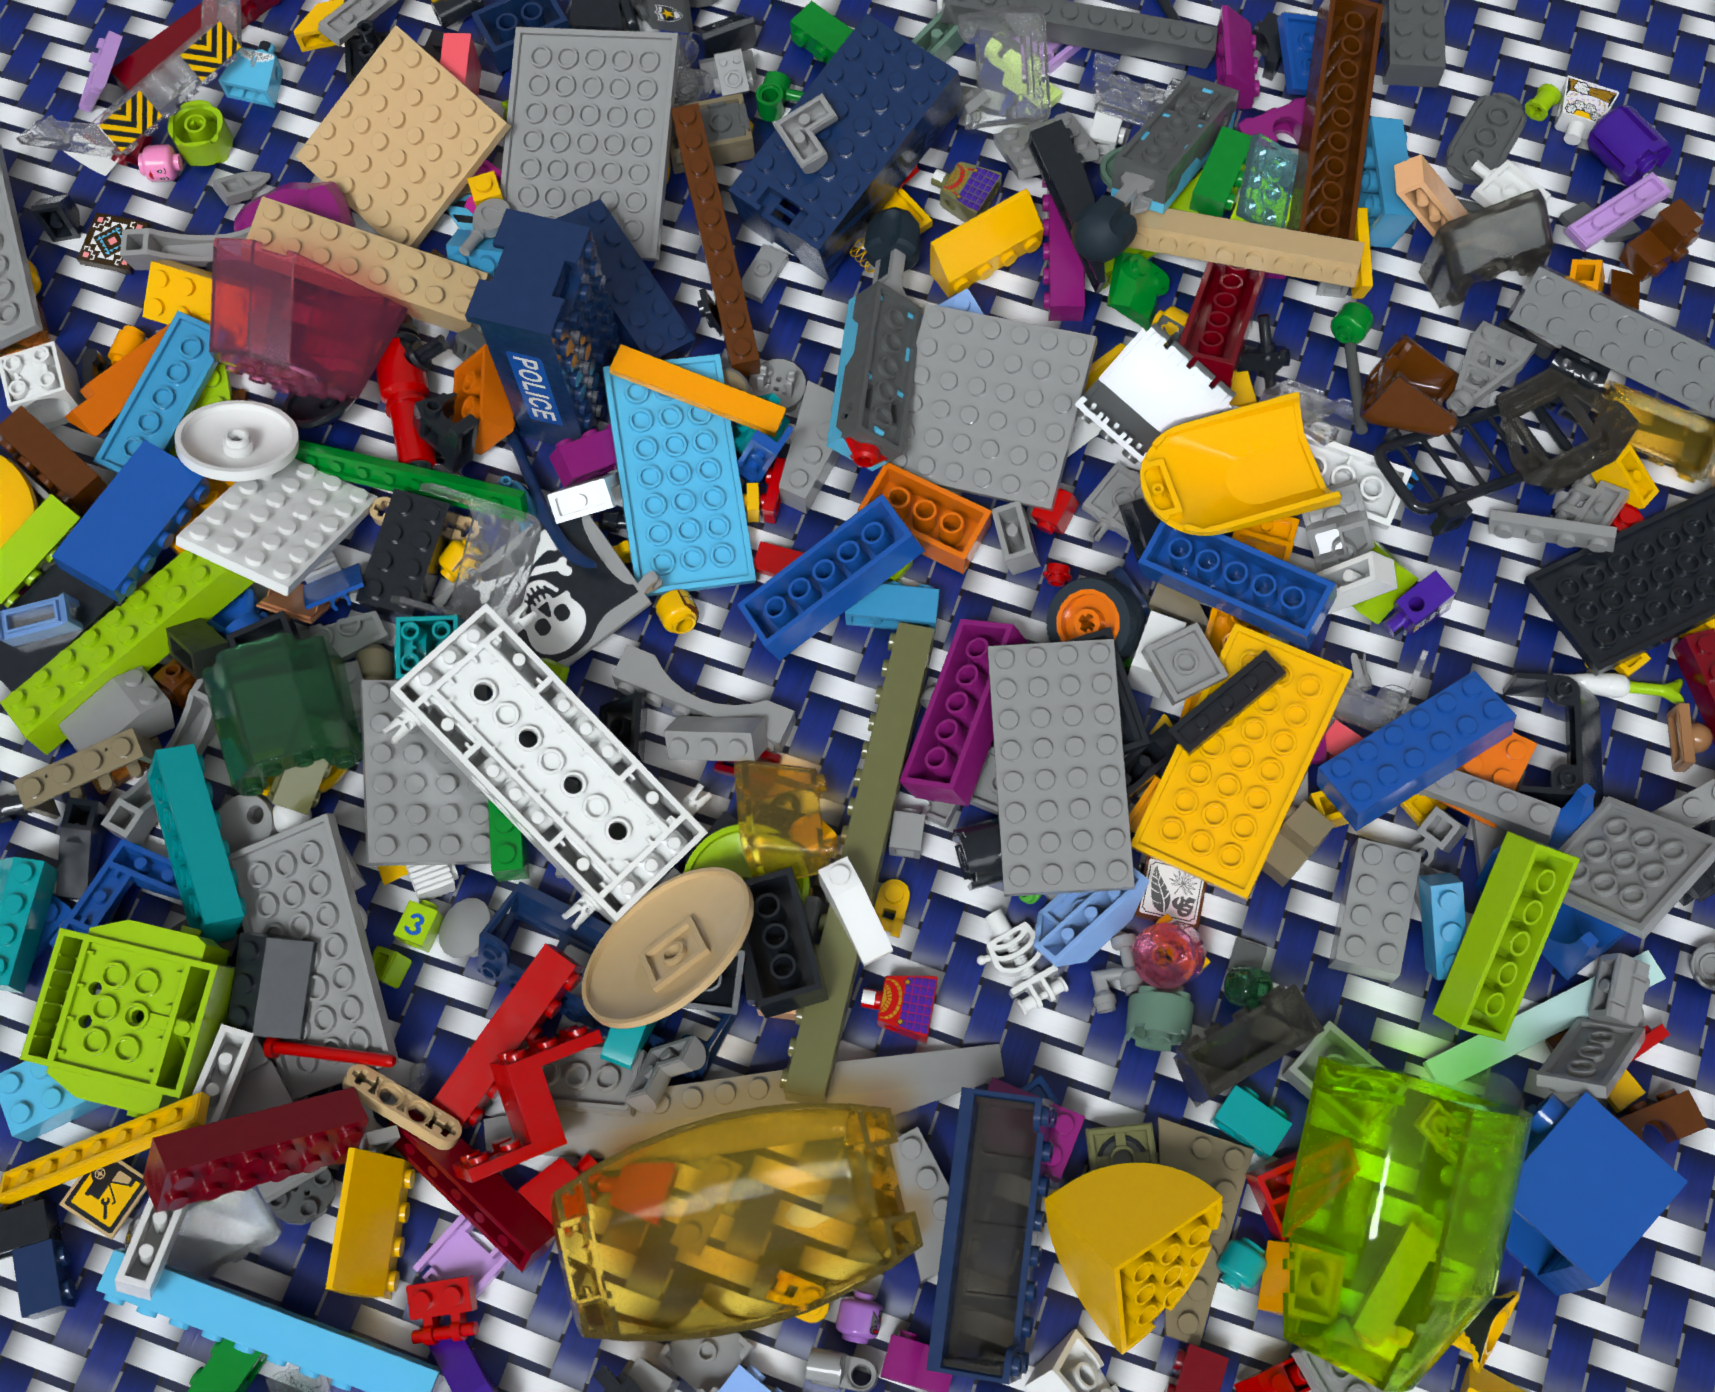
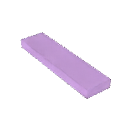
[1564,172,1672,252]

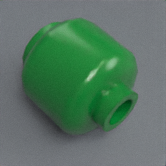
[1330,302,1374,344]

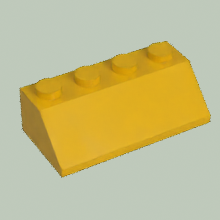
[930,188,1044,298]

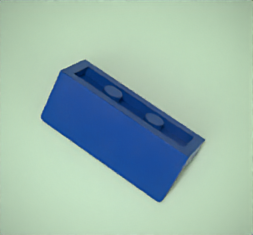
[737,426,794,484]

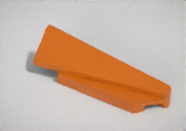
[65,324,170,436]

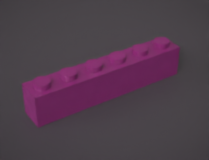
[1042,177,1085,321]

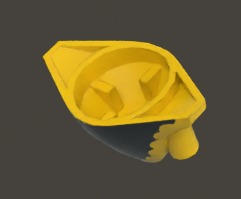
[1452,1291,1520,1373]

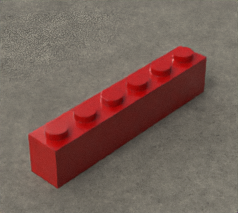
[431,943,584,1129]

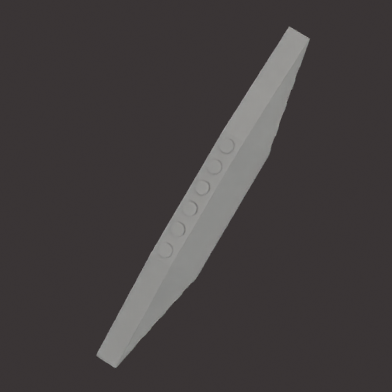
[484,1044,1004,1160]

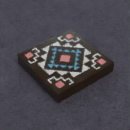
[77,212,151,275]

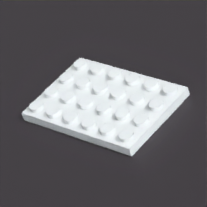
[176,458,378,596]

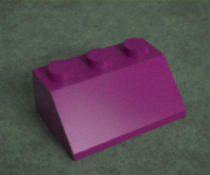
[1215,5,1260,109]

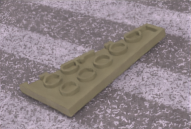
[1157,1117,1254,1347]

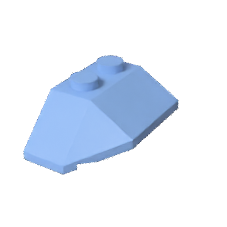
[1033,867,1149,967]

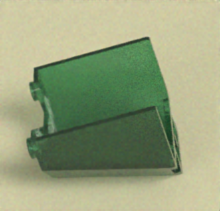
[201,633,363,797]

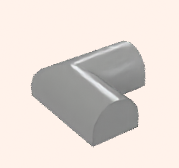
[773,93,838,174]
[625,1035,706,1113]

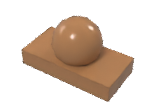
[1666,703,1713,772]

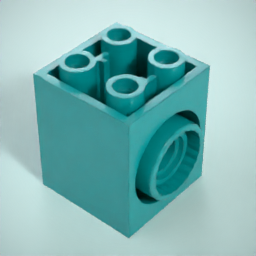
[394,615,465,680]

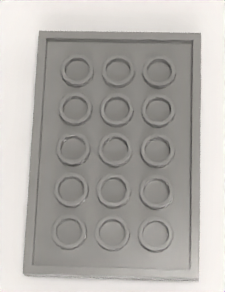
[360,680,491,866]

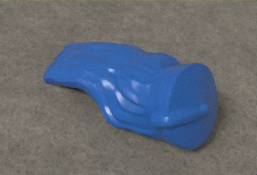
[206,585,268,639]

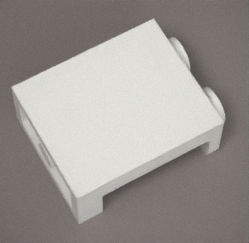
[547,472,622,524]

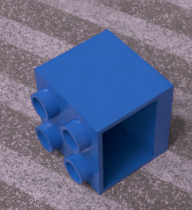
[1462,1092,1688,1296]

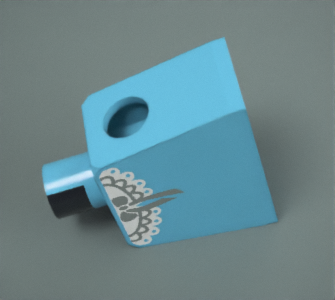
[218,41,283,108]

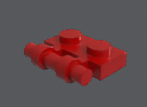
[406,1274,479,1346]

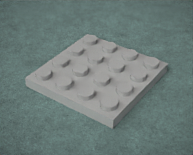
[1559,796,1715,939]

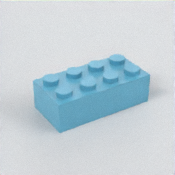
[0,1061,104,1142]

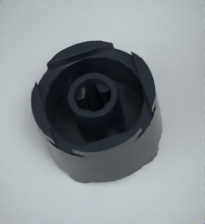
[953,819,1003,891]

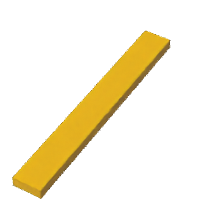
[0,1091,210,1206]

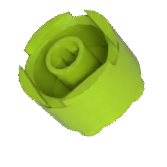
[167,100,233,166]

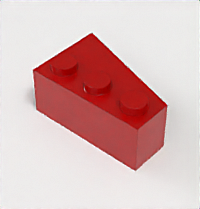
[1245,1135,1360,1241]

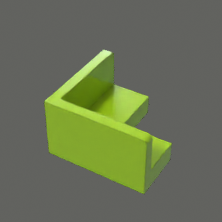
[1352,540,1419,624]

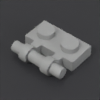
[1554,476,1629,526]

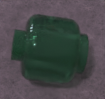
[1224,965,1273,1009]

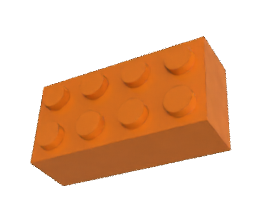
[858,462,992,574]

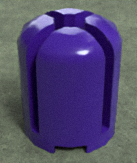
[1587,105,1672,187]

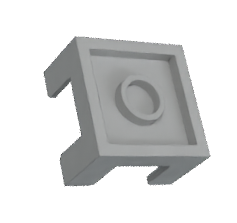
[656,1301,756,1392]

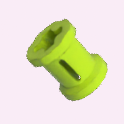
[1525,83,1562,121]

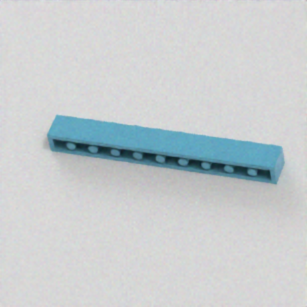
[96,1248,441,1392]

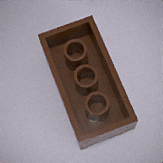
[0,406,107,518]

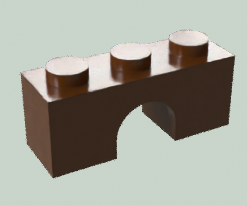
[1612,1088,1708,1144]

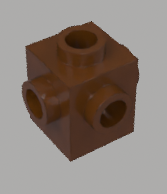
[152,659,197,709]

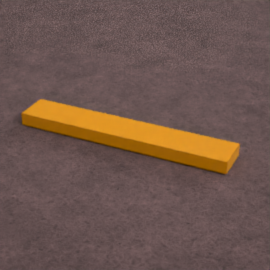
[609,344,786,437]

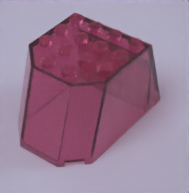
[209,238,408,401]

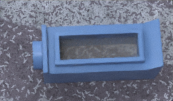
[0,592,83,647]

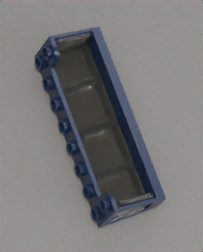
[926,1087,1058,1385]

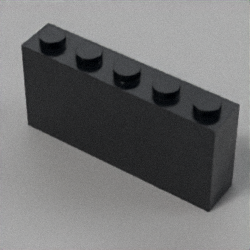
[0,564,127,692]

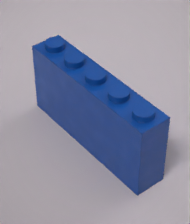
[52,440,211,604]

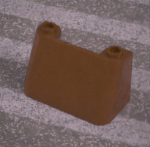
[1359,334,1459,437]

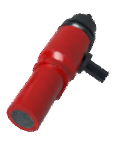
[370,308,450,470]

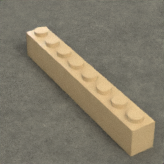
[1128,208,1365,288]

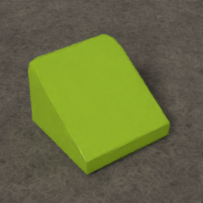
[372,945,412,989]

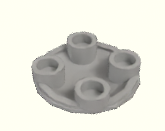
[439,898,495,958]

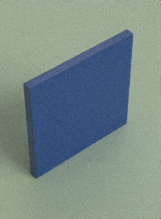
[303,563,364,611]

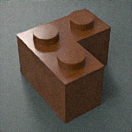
[1618,198,1704,283]

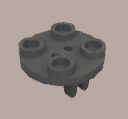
[267,1168,336,1225]

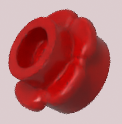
[1042,563,1072,587]

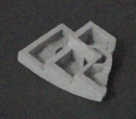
[1302,478,1375,572]

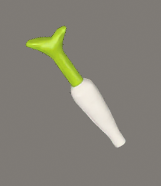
[1553,673,1684,705]

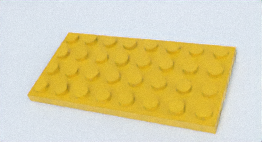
[1131,623,1353,901]

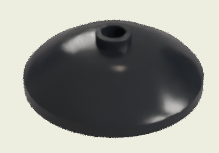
[282,365,362,429]

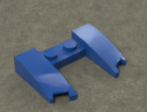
[49,839,181,948]

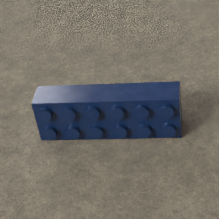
[556,198,695,360]

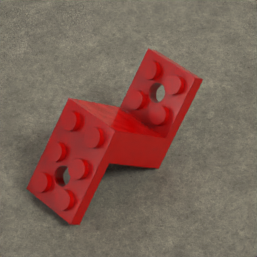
[452,1024,603,1183]

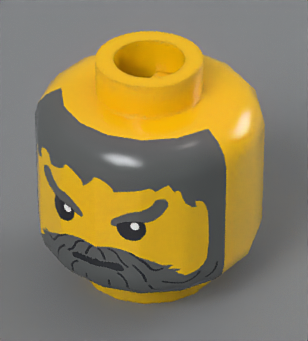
[1152,306,1189,347]

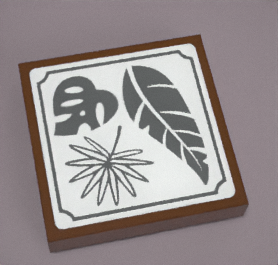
[1134,856,1207,932]

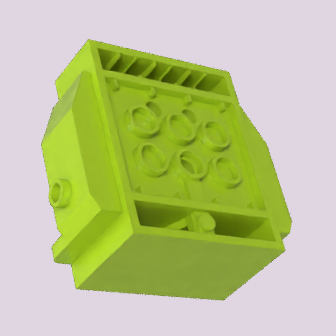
[20,920,235,1118]

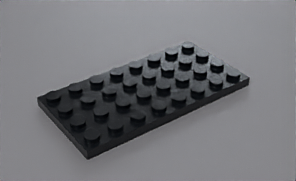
[1524,487,1715,676]

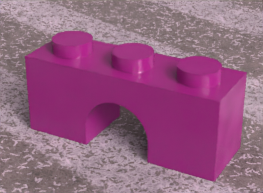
[1236,97,1306,165]

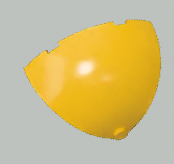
[1044,1163,1223,1355]

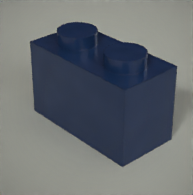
[12,1239,76,1319]

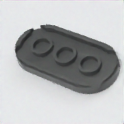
[1445,92,1527,185]

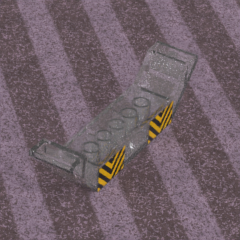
[16,0,242,157]

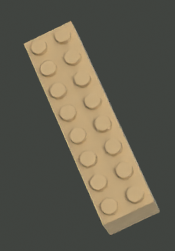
[243,196,488,333]

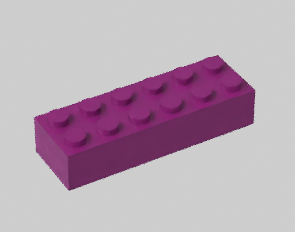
[899,619,1028,807]

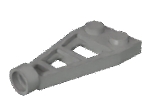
[1446,321,1537,416]

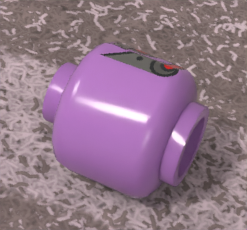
[836,1290,883,1344]

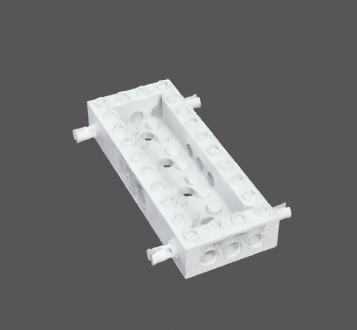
[382,602,713,930]

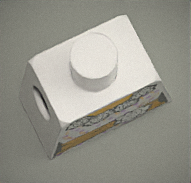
[1554,75,1619,145]

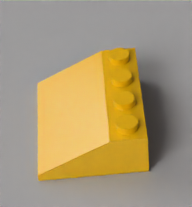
[325,1147,415,1300]

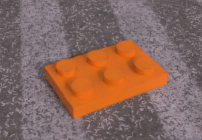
[1435,732,1537,829]

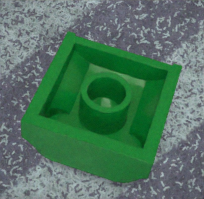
[1107,252,1169,331]

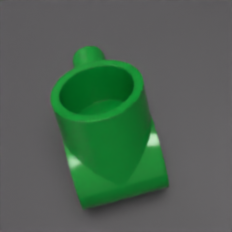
[756,71,805,122]

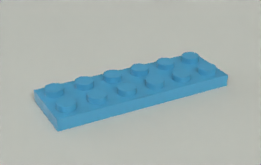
[93,311,232,474]

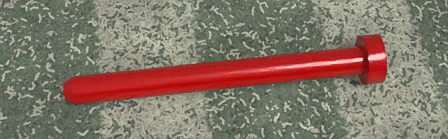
[263,1037,397,1068]

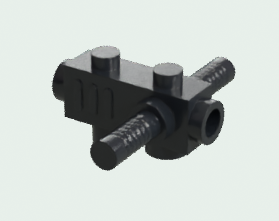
[1237,314,1290,400]

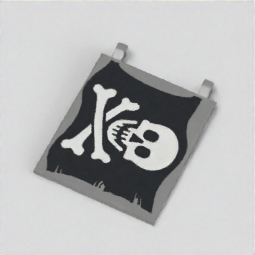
[432,510,663,691]

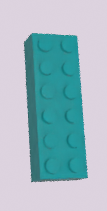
[147,744,247,943]

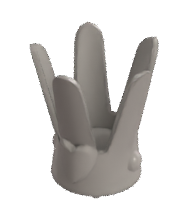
[1335,653,1372,700]

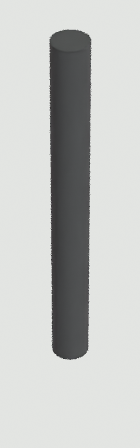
[1344,342,1368,435]

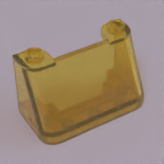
[734,760,835,879]

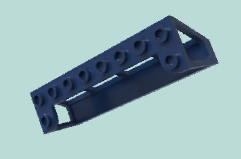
[477,881,745,1082]

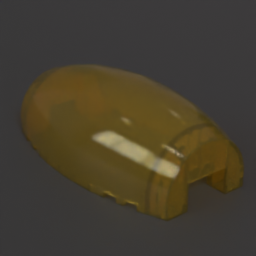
[550,1103,923,1342]

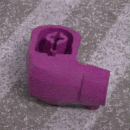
[234,181,355,232]

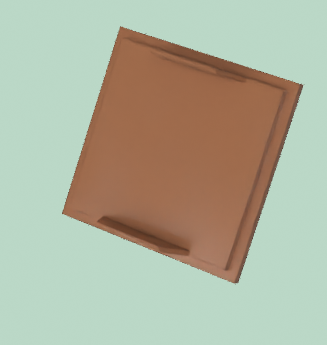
[256,583,340,624]

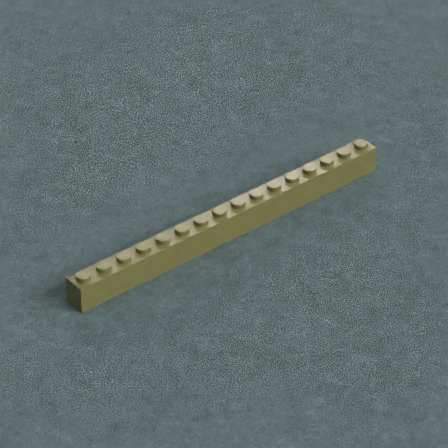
[780,622,934,1108]

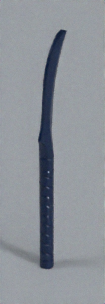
[506,431,597,568]

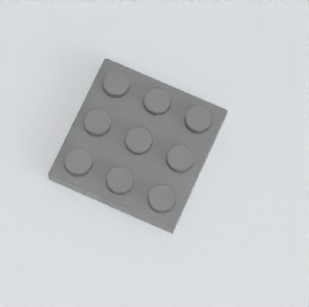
[993,113,1099,180]

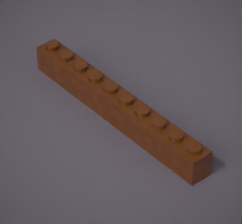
[671,103,761,376]

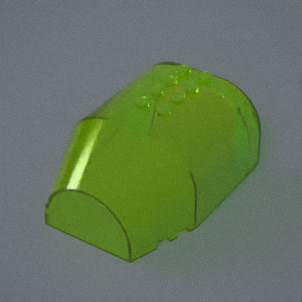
[1282,1056,1534,1392]

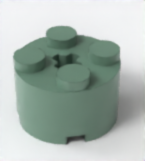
[1125,986,1194,1052]

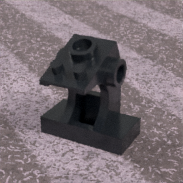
[412,393,479,474]

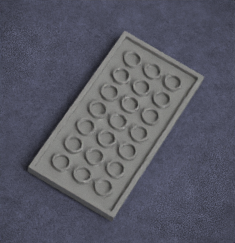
[988,639,1135,897]
[228,813,399,1101]

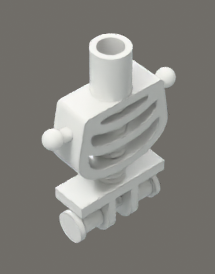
[977,909,1069,1016]

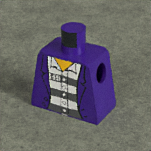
[1383,570,1456,637]

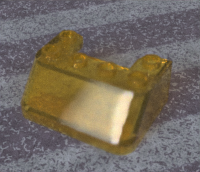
[1588,380,1715,483]

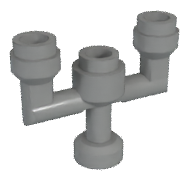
[1091,934,1179,1014]

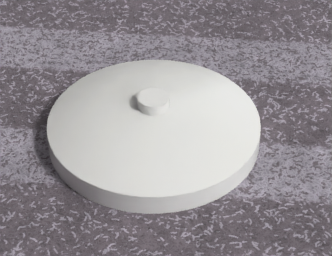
[174,400,299,482]

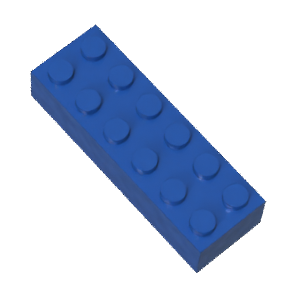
[737,494,925,661]
[1138,521,1337,650]
[1317,670,1517,831]

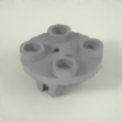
[749,359,806,412]

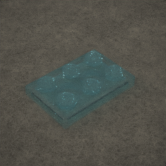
[1236,133,1299,229]

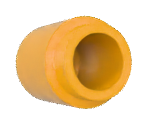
[108,325,146,365]

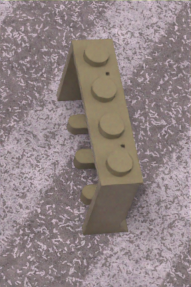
[13,728,163,819]

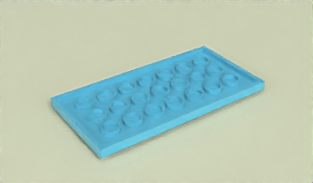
[603,354,756,597]

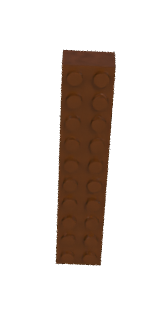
[1288,0,1384,241]

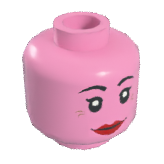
[138,144,183,182]

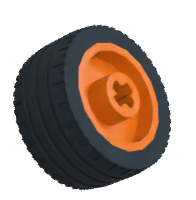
[1046,577,1145,662]

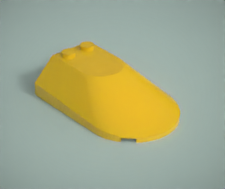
[1140,392,1342,536]

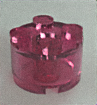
[1133,920,1207,989]

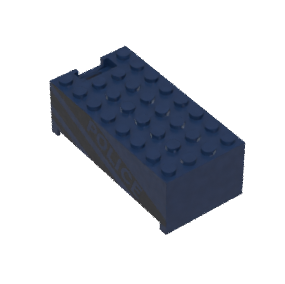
[728,14,965,283]

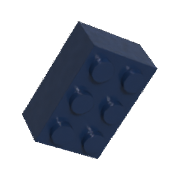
[471,0,570,73]

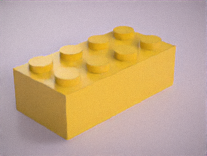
[142,260,272,348]

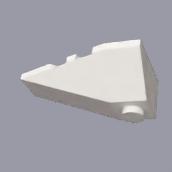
[1025,1329,1120,1392]

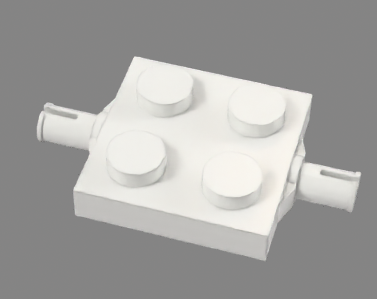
[1470,160,1553,232]

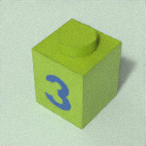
[393,899,444,953]

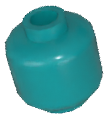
[1216,1237,1267,1291]

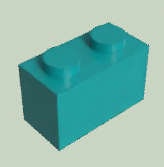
[1210,1085,1292,1161]

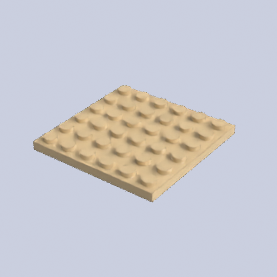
[295,25,511,248]

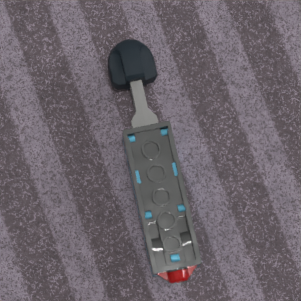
[1071,75,1239,263]
[826,207,923,471]

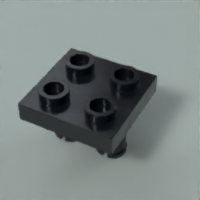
[344,20,391,87]

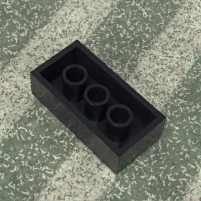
[356,488,459,617]
[743,866,829,1019]

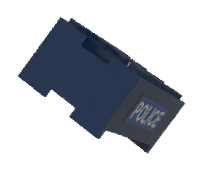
[465,208,621,445]

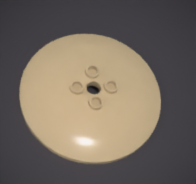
[582,867,754,1029]

